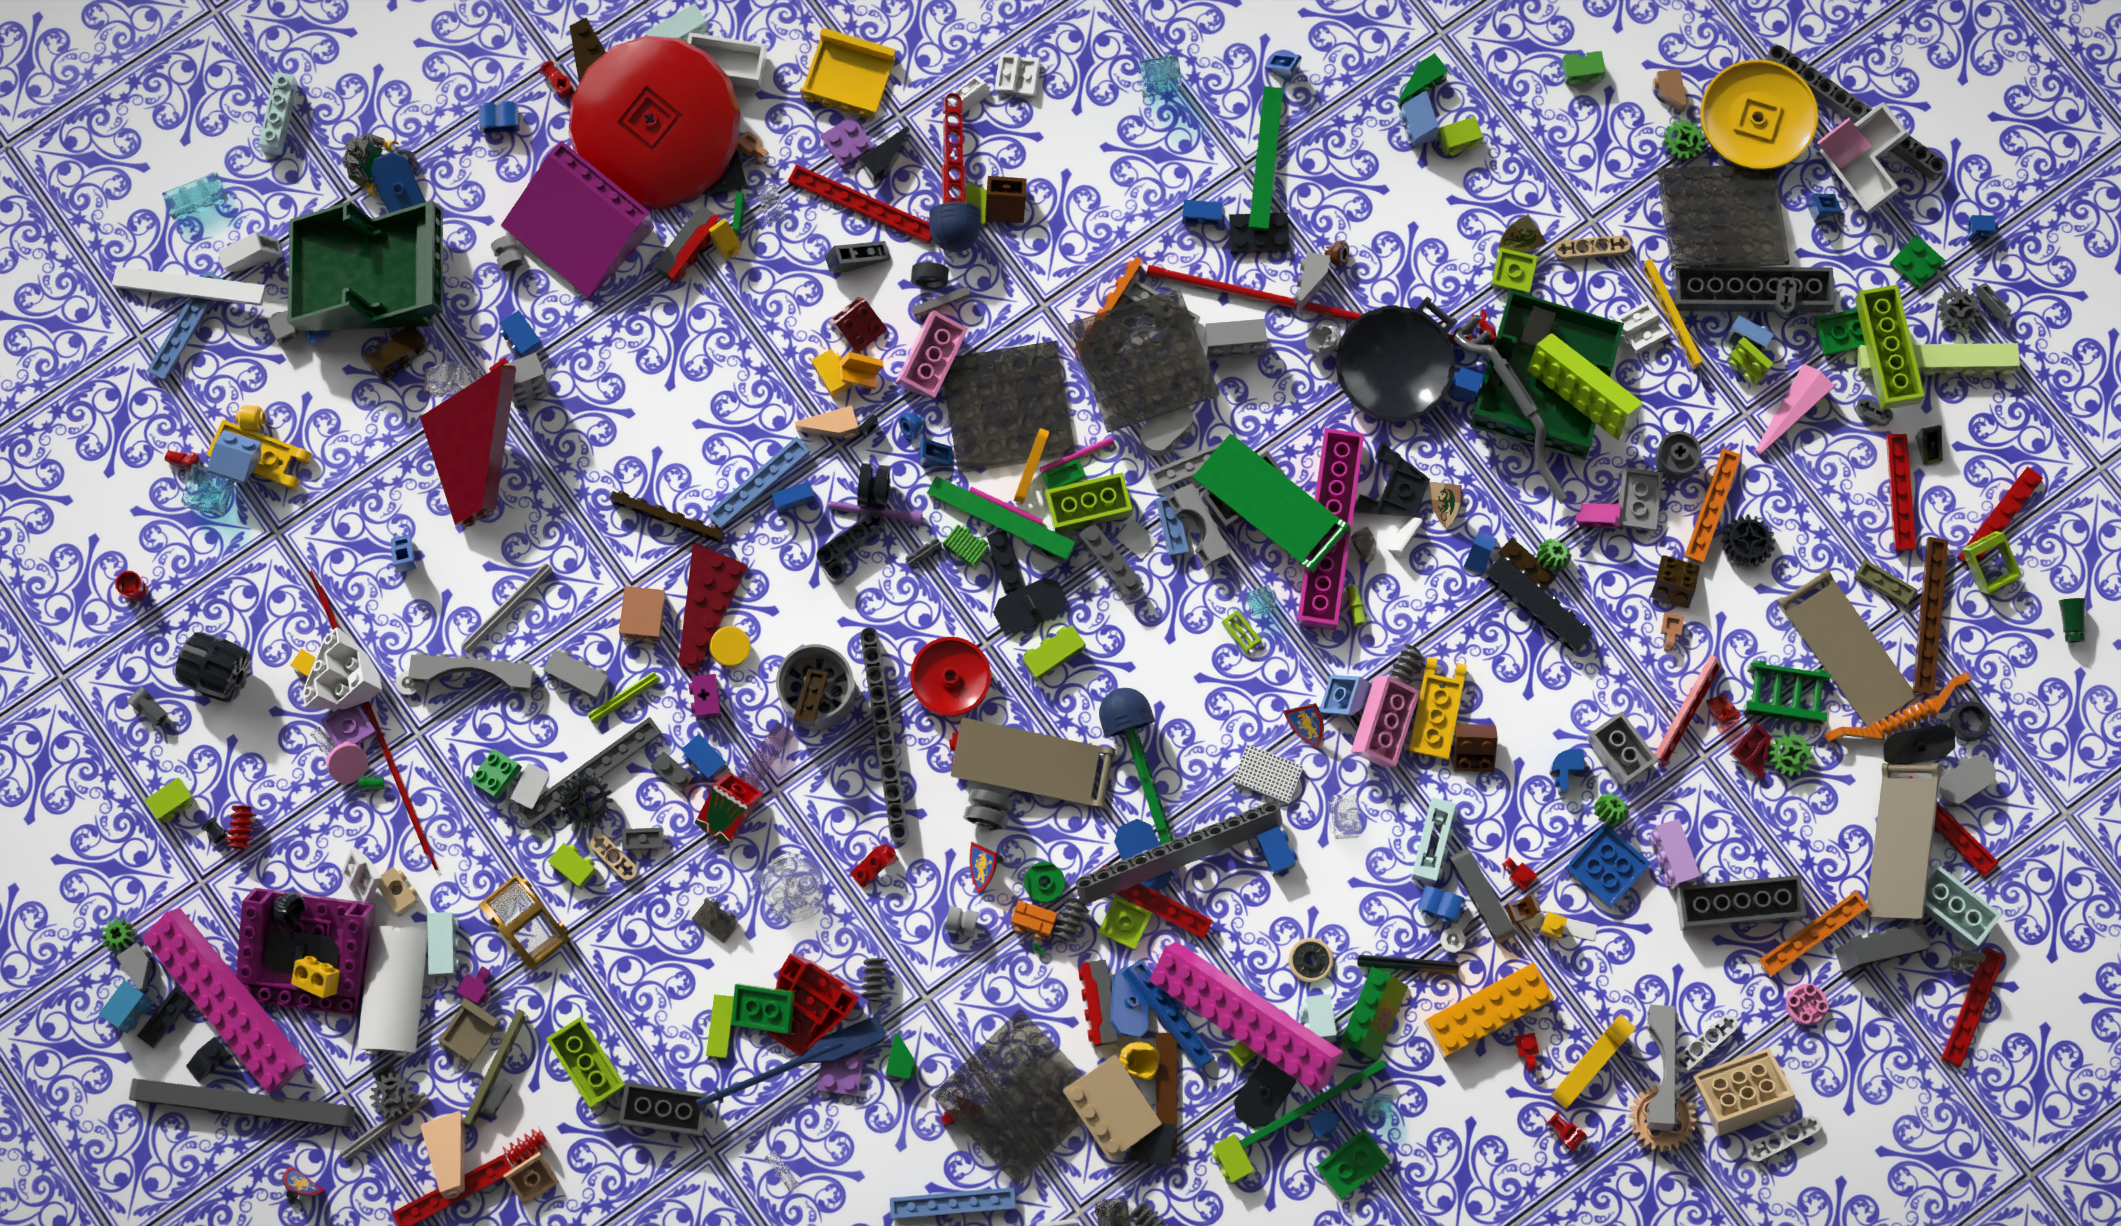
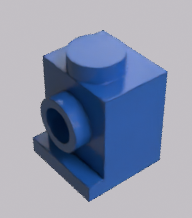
[1967,215,1998,240]

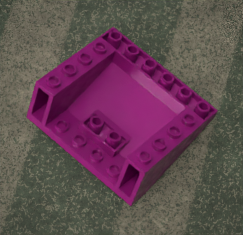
[501,140,654,299]
[236,888,376,1016]

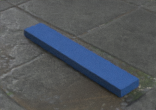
[1125,959,1215,1070]

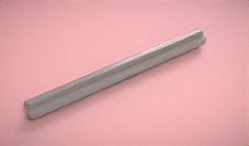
[461,563,553,653]

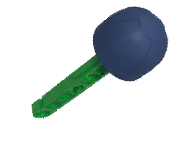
[1099,687,1174,845]

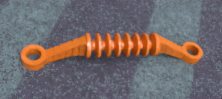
[1824,672,1972,743]

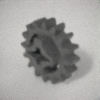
[1936,287,1981,330]
[369,1073,416,1119]

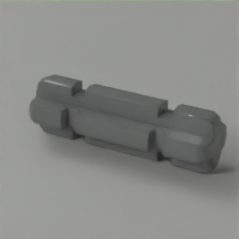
[905,538,942,567]

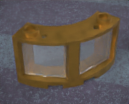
[478,874,570,970]

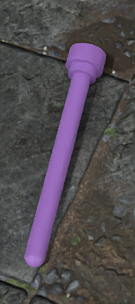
[827,501,923,527]

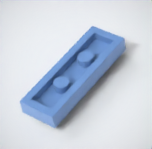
[1156,496,1189,557]

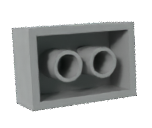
[1204,319,1267,360]
[504,353,551,406]
[1586,711,1659,787]

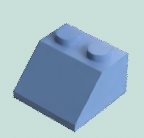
[1399,91,1439,147]
[1725,315,1774,353]
[207,430,261,485]

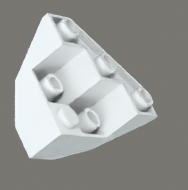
[302,627,382,709]

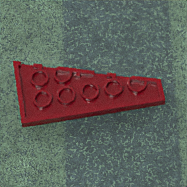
[678,542,748,674]

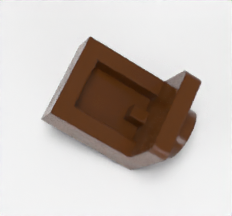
[1505,893,1541,924]

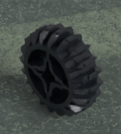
[1721,514,1776,568]
[557,773,613,828]

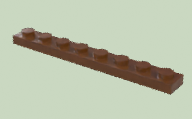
[1912,537,1948,696]

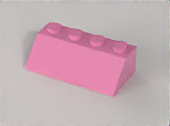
[895,310,968,398]

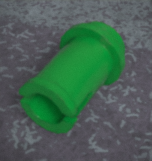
[359,776,384,792]

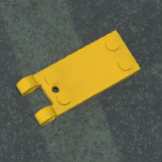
[206,419,313,491]
[1408,657,1467,760]

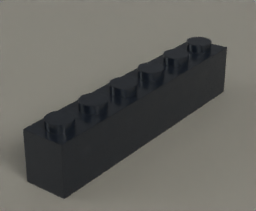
[1484,555,1593,655]

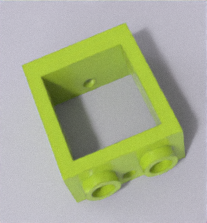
[1961,531,2023,595]

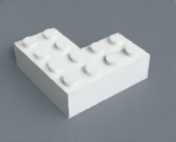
[687,32,767,89]
[1820,102,1909,214]

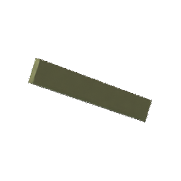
[463,1009,527,1127]

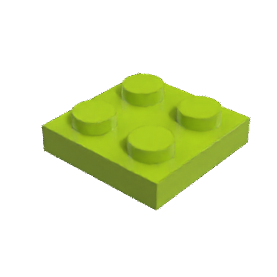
[1490,247,1538,295]
[1098,896,1152,951]

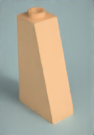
[420,1111,465,1199]

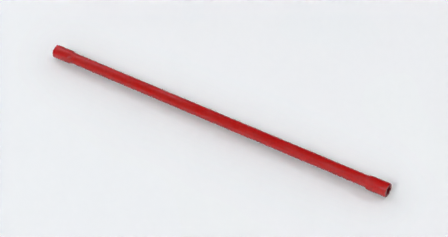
[1146,265,1475,347]

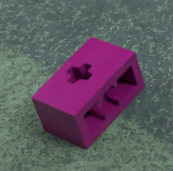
[688,674,722,720]

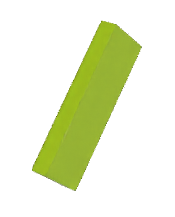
[706,994,734,1059]

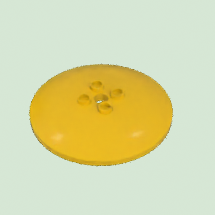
[1700,60,1818,170]

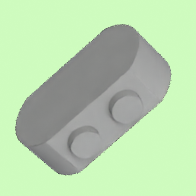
[1140,400,1193,456]
[1938,755,1996,808]

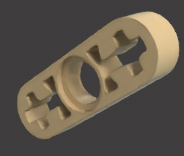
[590,834,638,882]

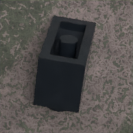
[186,1037,232,1082]

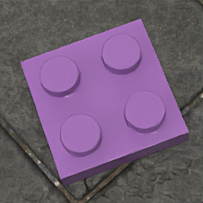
[820,115,874,168]
[321,705,377,746]
[817,1054,864,1097]

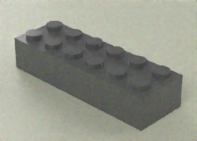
[1675,875,1806,931]

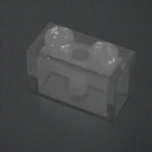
[1328,794,1360,839]

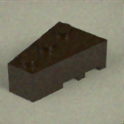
[569,17,606,83]
[362,327,429,384]

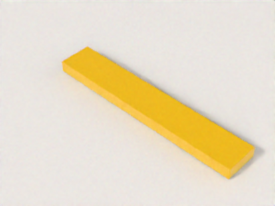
[1642,258,1703,370]

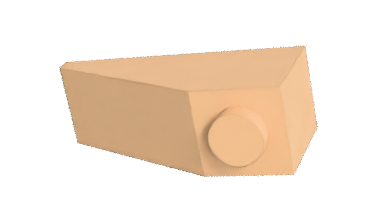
[794,405,859,439]

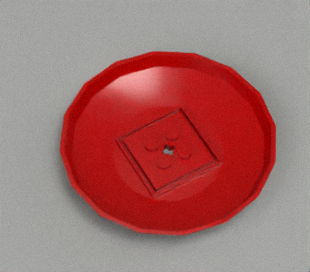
[568,36,741,210]

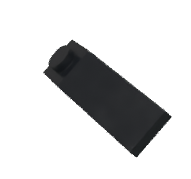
[860,126,910,183]
[825,241,891,274]

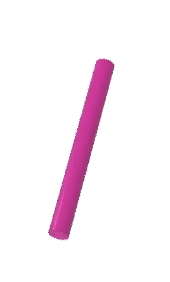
[1039,437,1115,474]
[969,486,1043,525]

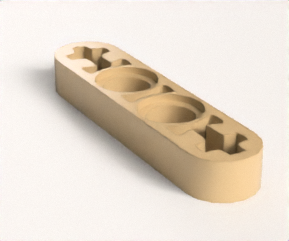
[1554,235,1631,260]

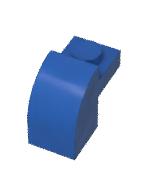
[391,534,418,573]
[1549,749,1584,793]

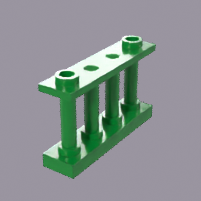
[1743,660,1832,725]

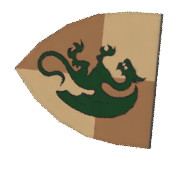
[1498,214,1547,252]
[1429,482,1463,529]

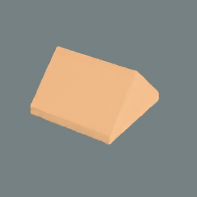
[504,1152,559,1205]

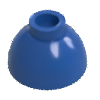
[305,330,331,344]
[899,413,926,440]

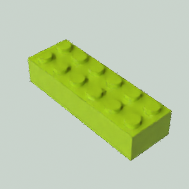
[1855,284,1925,410]
[1528,333,1643,441]

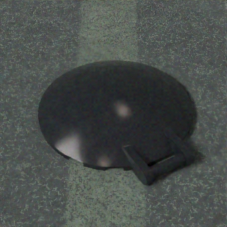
[1336,296,1458,422]

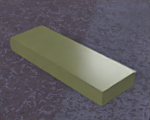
[1854,559,1917,607]

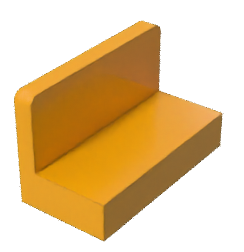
[839,352,884,390]

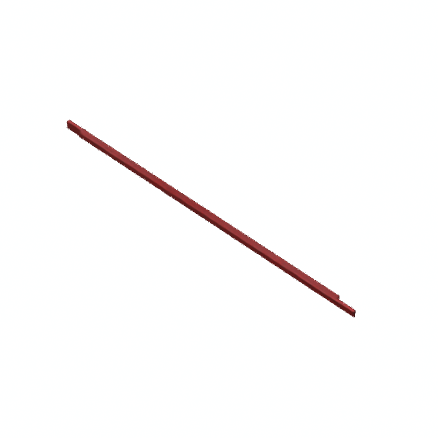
[309,570,438,871]

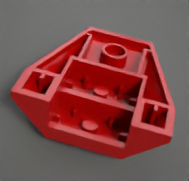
[765,953,859,1056]

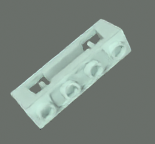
[258,72,298,155]
[1411,797,1458,884]

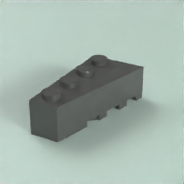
[1835,922,1931,973]

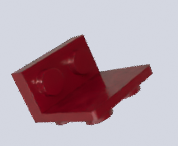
[828,296,887,353]

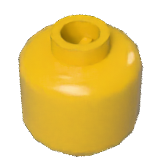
[235,405,267,431]

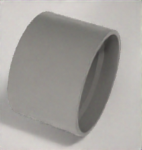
[776,644,856,731]

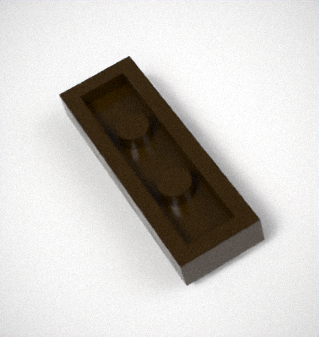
[1498,538,1557,590]
[794,669,829,726]

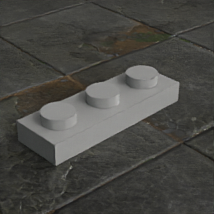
[911,287,970,317]

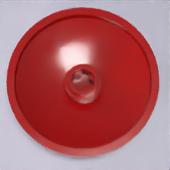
[910,637,991,717]

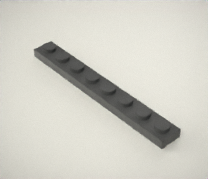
[517,717,662,829]

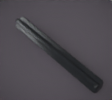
[1357,955,1459,974]

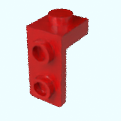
[850,843,899,888]

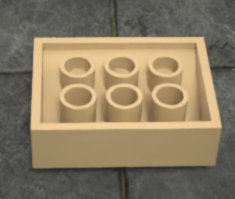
[1693,1048,1795,1136]
[1063,1054,1162,1161]

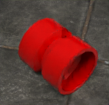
[115,571,147,603]

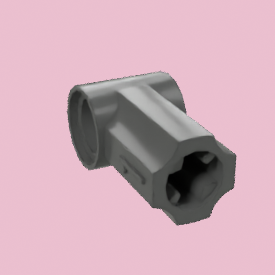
[127,687,169,727]

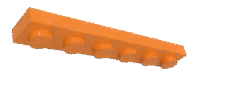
[1074,256,1143,362]
[1684,448,1741,564]
[1758,890,1869,977]

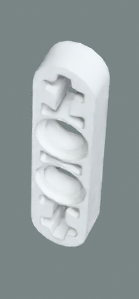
[1675,1014,1738,1074]
[1746,1115,1821,1162]

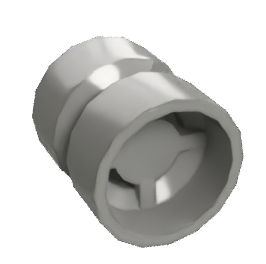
[490,235,524,272]
[945,906,979,938]

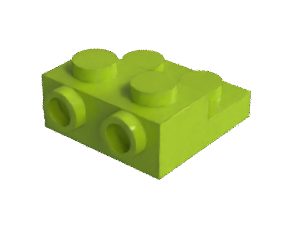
[1727,337,1773,386]

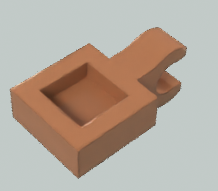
[737,131,769,165]
[1660,613,1684,651]

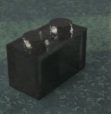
[1519,306,1557,352]

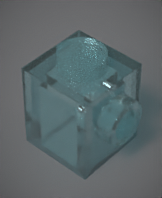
[1246,585,1278,616]
[1362,1093,1393,1118]

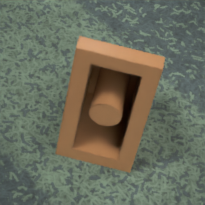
[1652,69,1687,112]

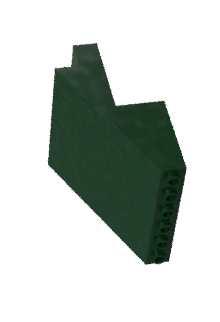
[287,200,443,331]
[1470,290,1624,461]

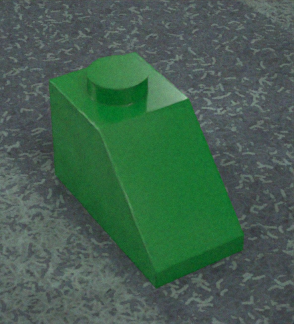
[885,1033,918,1082]

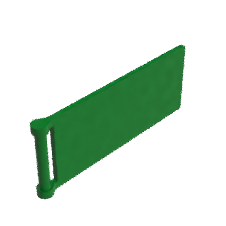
[1193,434,1351,573]

